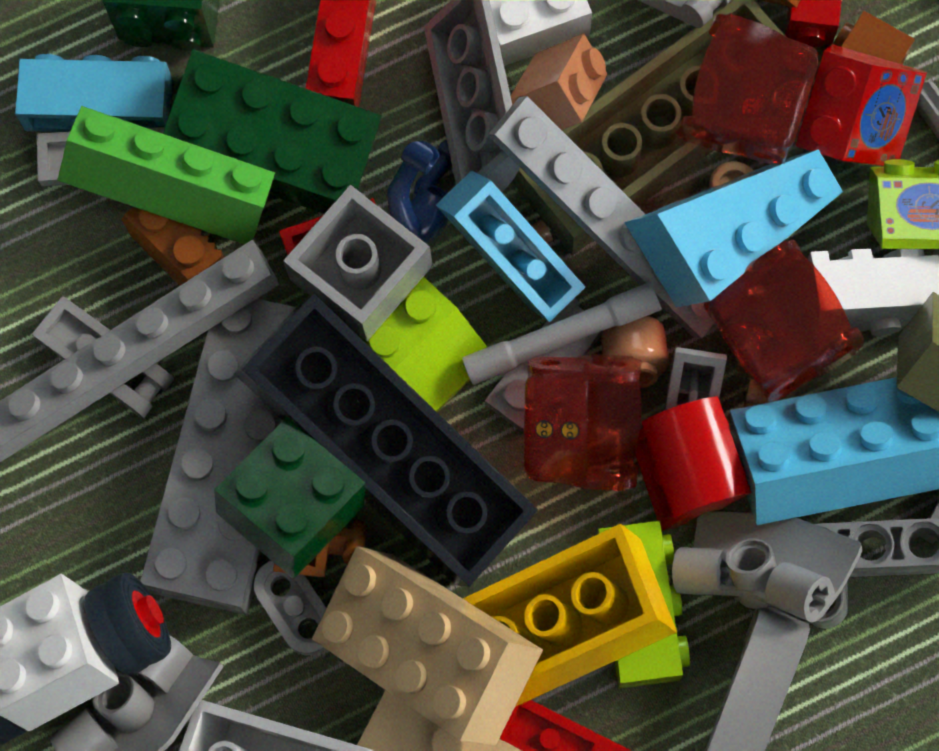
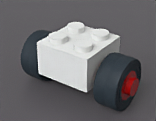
[0,573,171,746]

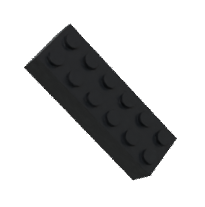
[233,294,538,587]

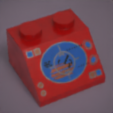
[795,44,928,166]

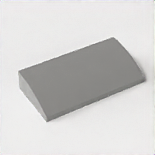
[424,0,520,192]

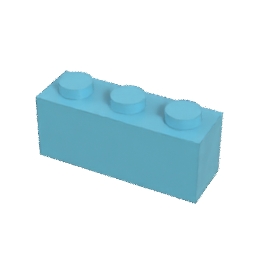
[15,54,173,132]
[436,170,585,322]

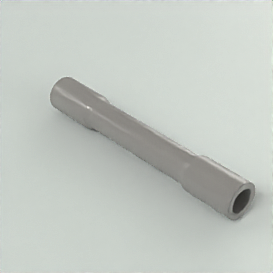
[462,281,662,385]

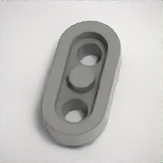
[254,560,326,655]

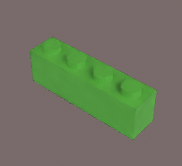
[57,106,275,244]

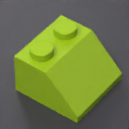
[358,277,487,412]

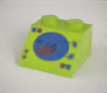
[867,159,939,249]

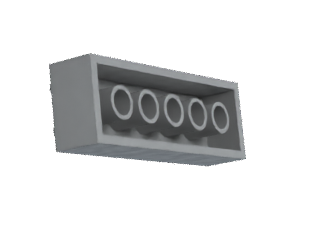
[141,299,296,616]

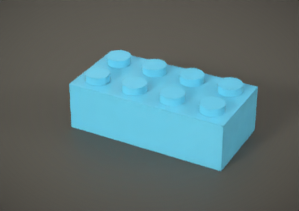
[730,377,939,525]

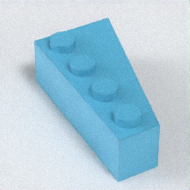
[624,149,843,307]

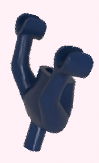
[387,139,452,243]

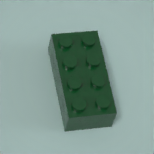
[163,49,382,214]

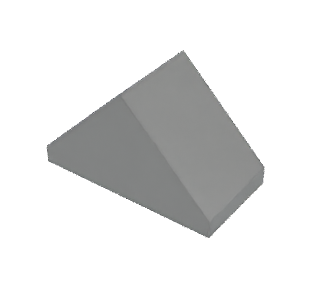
[664,347,727,411]

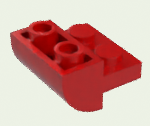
[629,396,752,531]

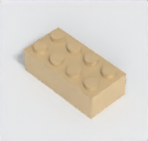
[312,546,543,746]

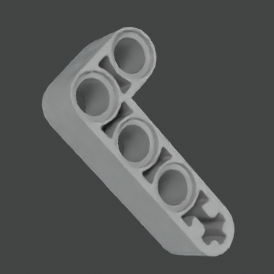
[809,518,939,629]
[704,606,810,751]

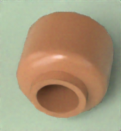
[601,316,669,389]

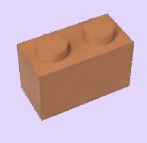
[511,33,608,130]

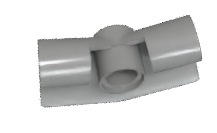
[672,511,862,622]
[50,636,223,751]

